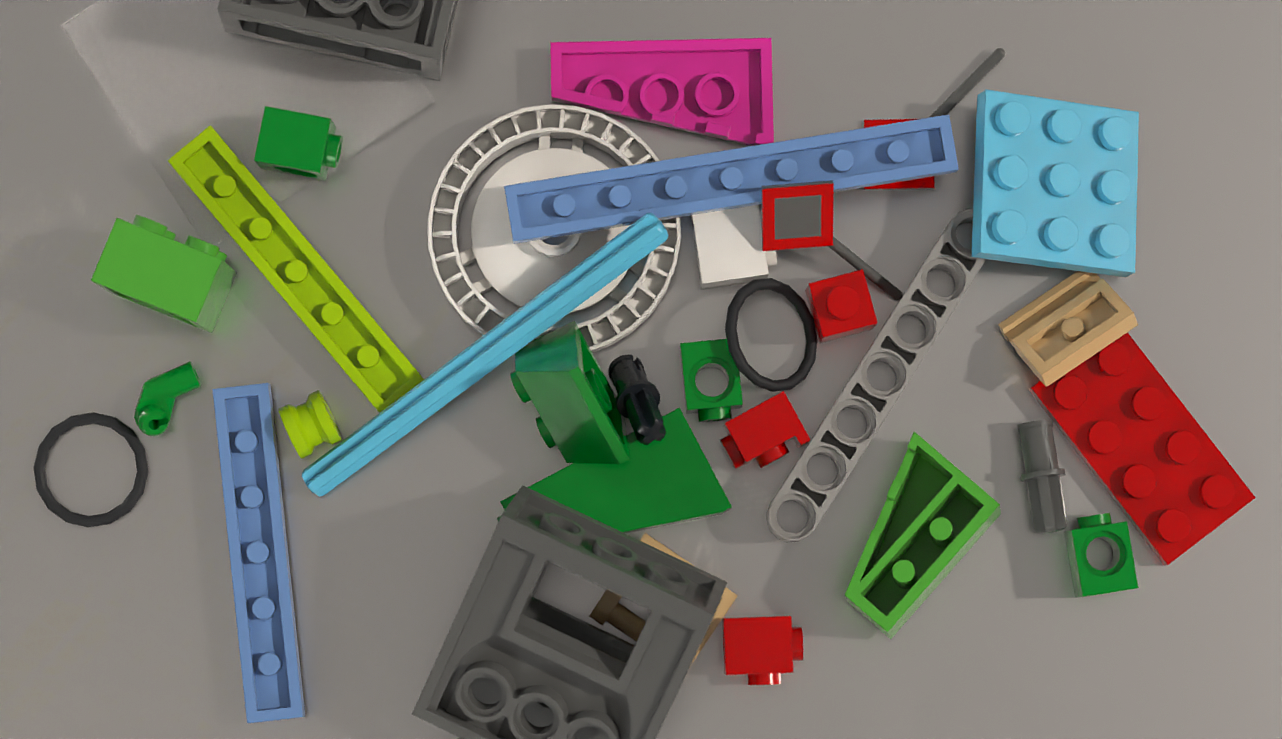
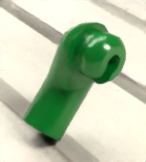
[134,361,202,436]

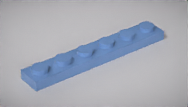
[212,383,305,724]

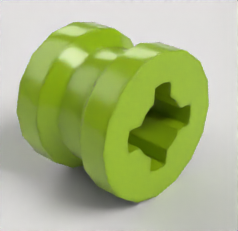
[278,390,342,459]

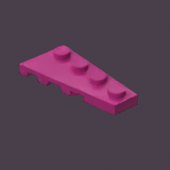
[550,38,774,146]

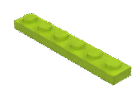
[167,125,424,413]

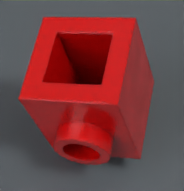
[722,616,803,685]

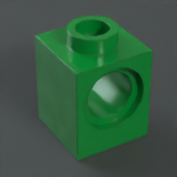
[254,106,343,181]
[680,339,743,422]
[1064,513,1138,598]

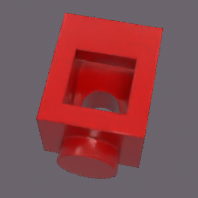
[720,391,811,469]

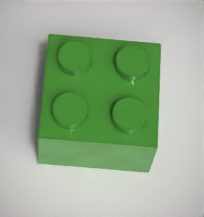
[91,215,237,333]

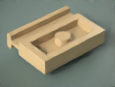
[998,271,1138,387]

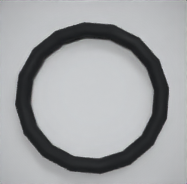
[725,278,818,392]
[33,412,149,527]

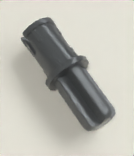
[1017,420,1068,533]

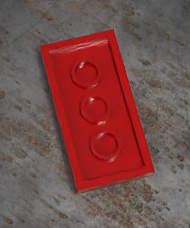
[1028,332,1256,566]

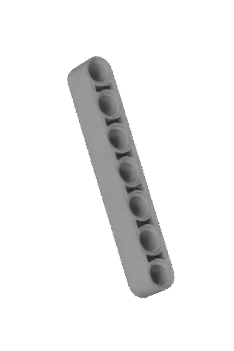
[766,208,986,542]

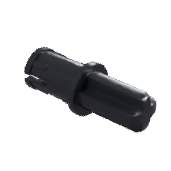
[608,354,666,445]

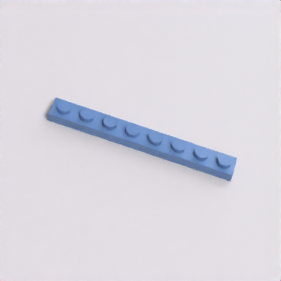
[504,114,959,244]

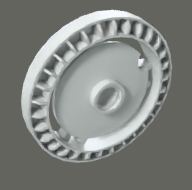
[428,104,681,353]

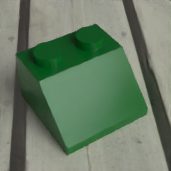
[510,321,630,464]

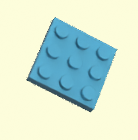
[972,90,1139,277]

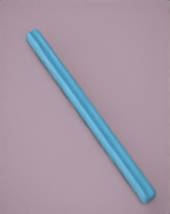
[302,213,669,497]

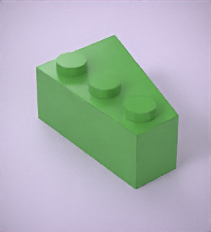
[845,432,1001,639]

